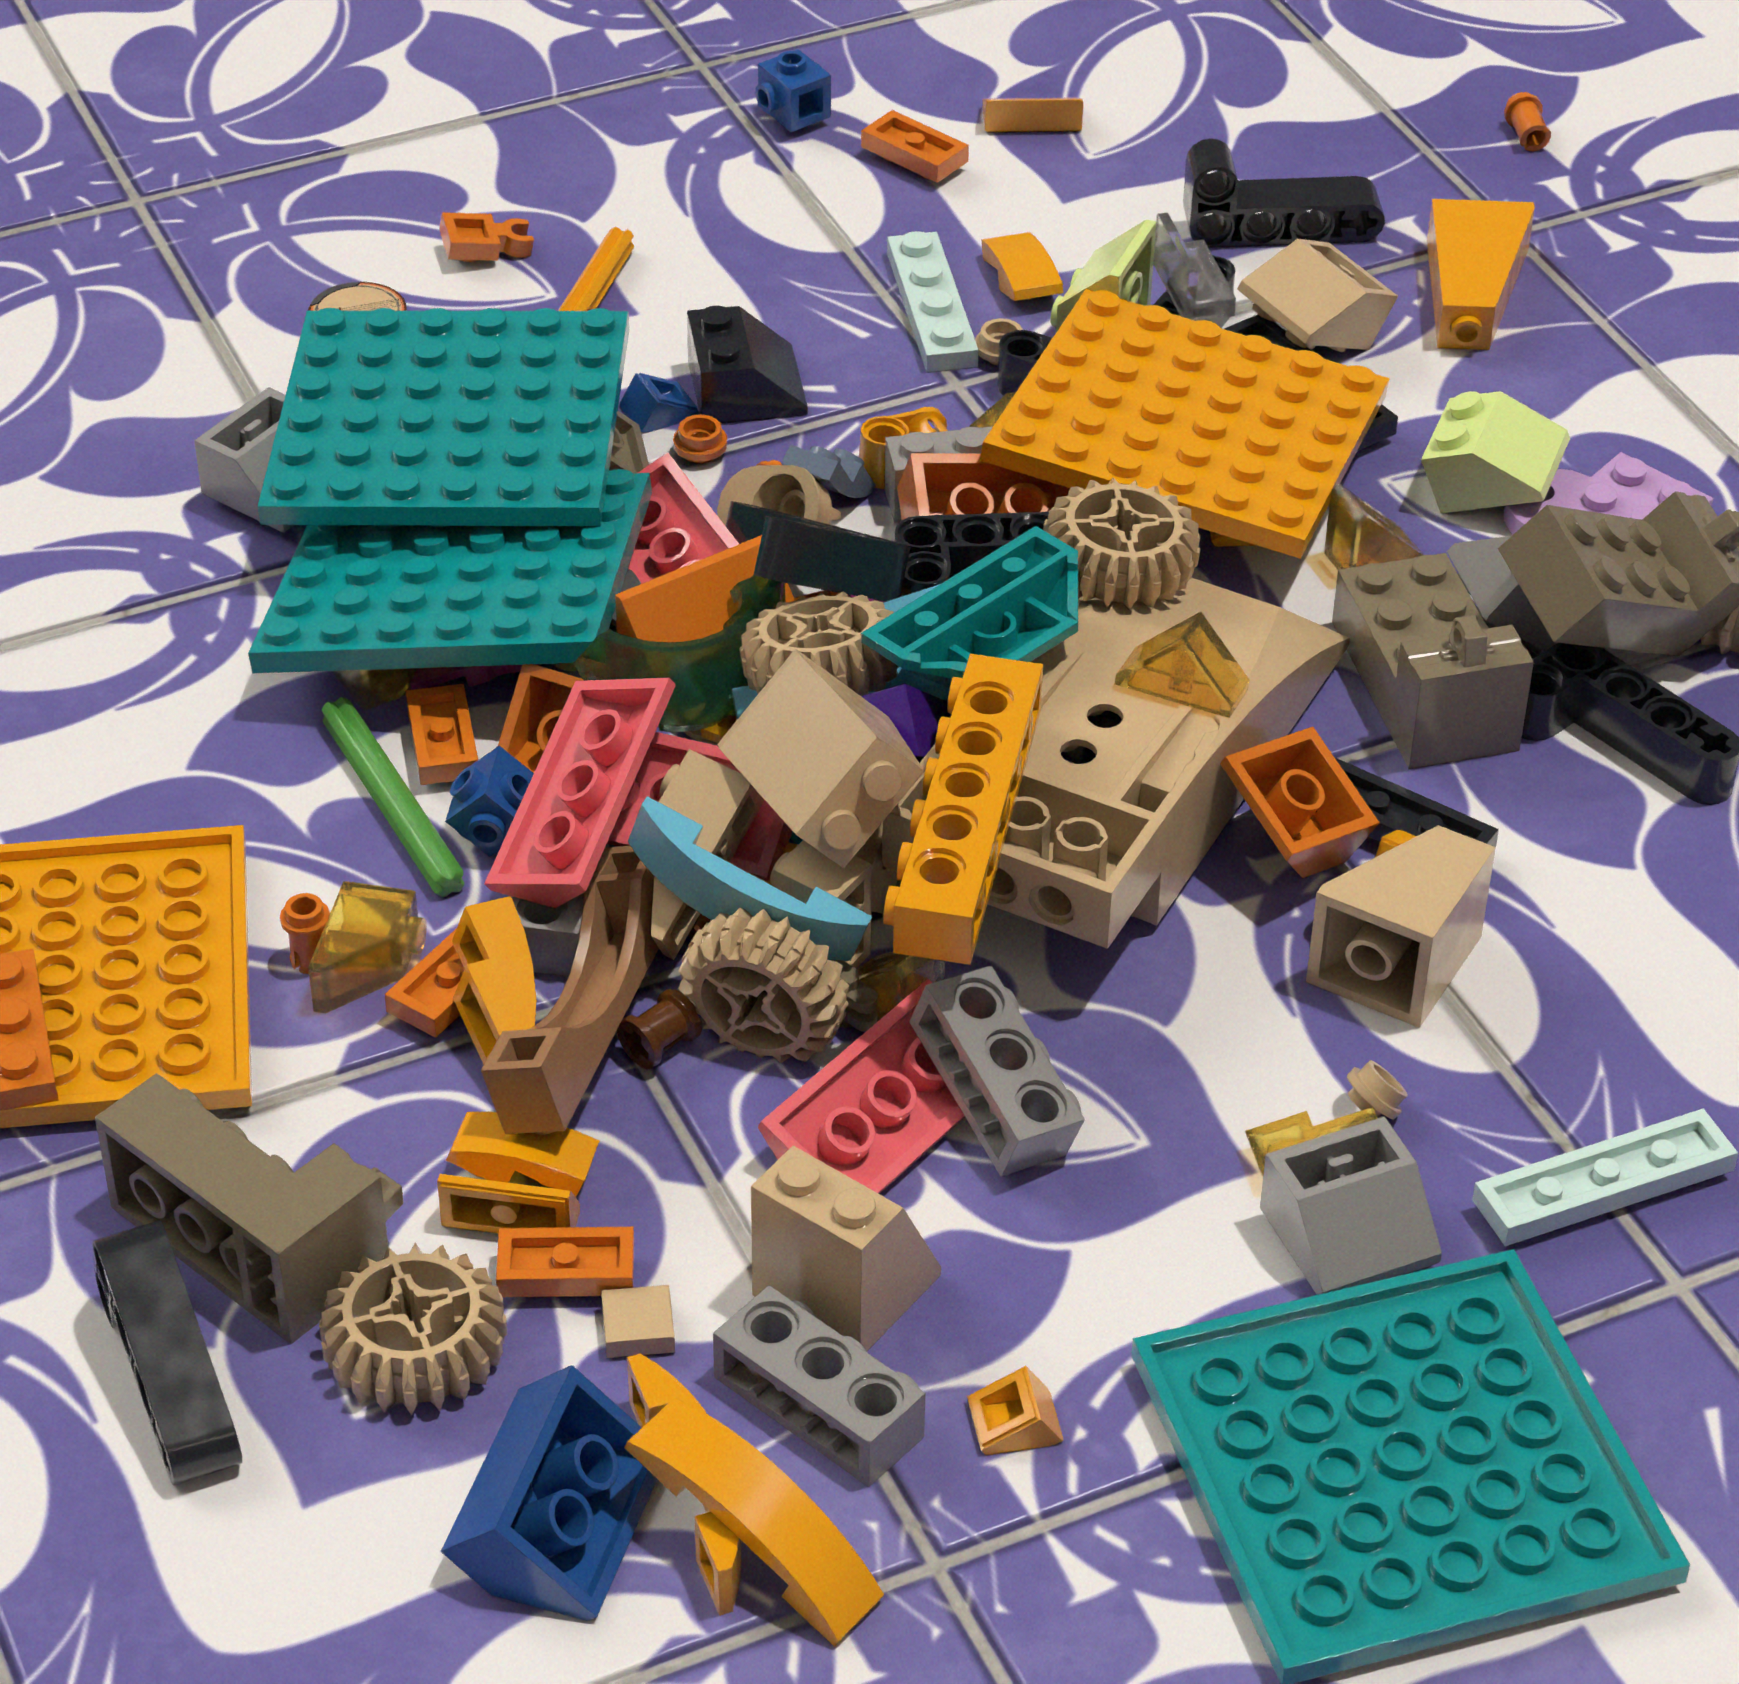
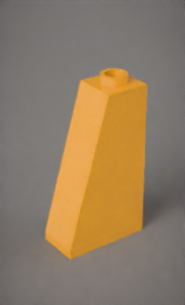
[1427,199,1535,350]

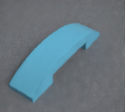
[628,796,872,961]

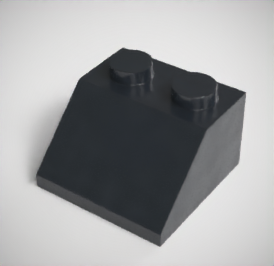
[687,305,808,423]

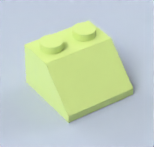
[1050,219,1156,332]
[1421,391,1570,513]

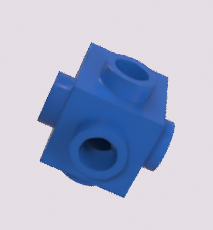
[755,49,831,132]
[445,745,534,857]

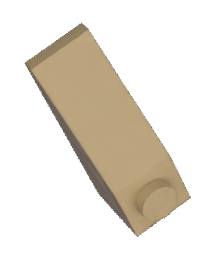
[651,749,764,960]

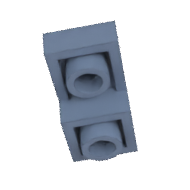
[781,444,876,498]

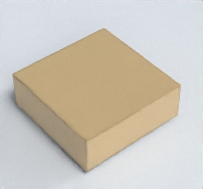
[601,1285,675,1358]

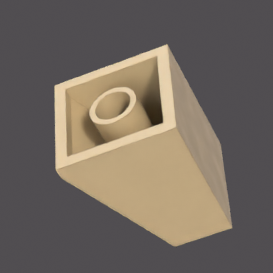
[717,649,924,868]
[1306,825,1496,1028]
[751,1146,941,1351]

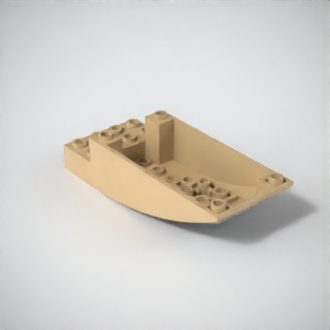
[882,578,1350,949]

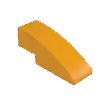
[452,896,536,1065]

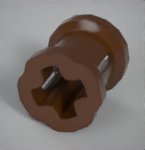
[617,989,702,1069]

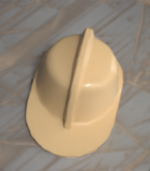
[717,465,841,525]

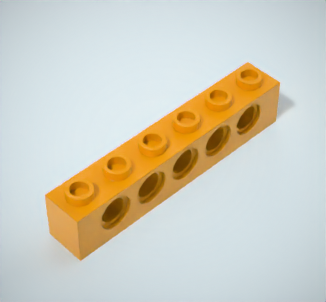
[883,654,1043,965]

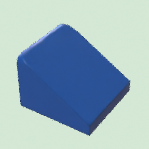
[620,373,700,433]

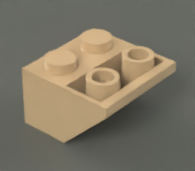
[1237,239,1398,352]

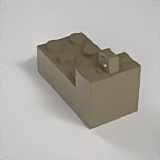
[1497,491,1739,656]
[1332,553,1534,769]
[95,1073,404,1344]

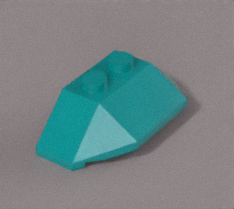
[861,526,1078,688]

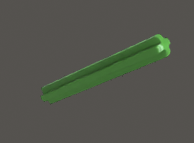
[322,697,465,897]

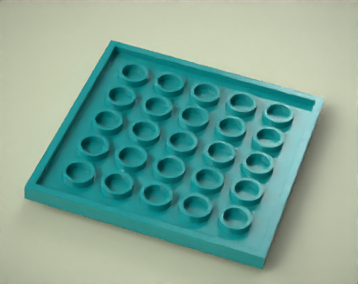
[257,308,630,526]
[248,469,652,673]
[1131,1249,1690,1684]

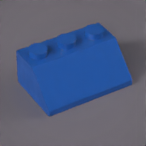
[440,1365,657,1621]

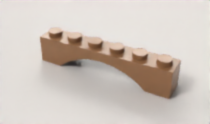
[481,846,659,1135]

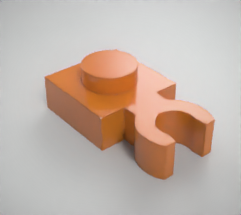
[439,212,534,262]

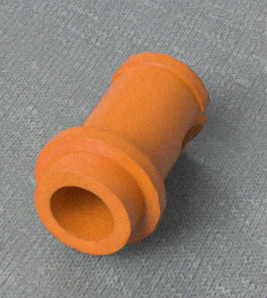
[1504,92,1551,151]
[280,893,331,974]

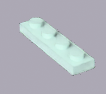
[887,231,979,373]
[1472,1108,1738,1246]

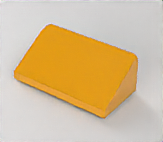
[982,98,1083,132]
[437,1174,580,1234]

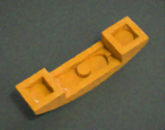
[627,1353,741,1616]
[624,1398,884,1647]

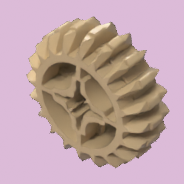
[1043,477,1200,610]
[740,592,899,696]
[678,907,850,1063]
[319,1242,507,1415]

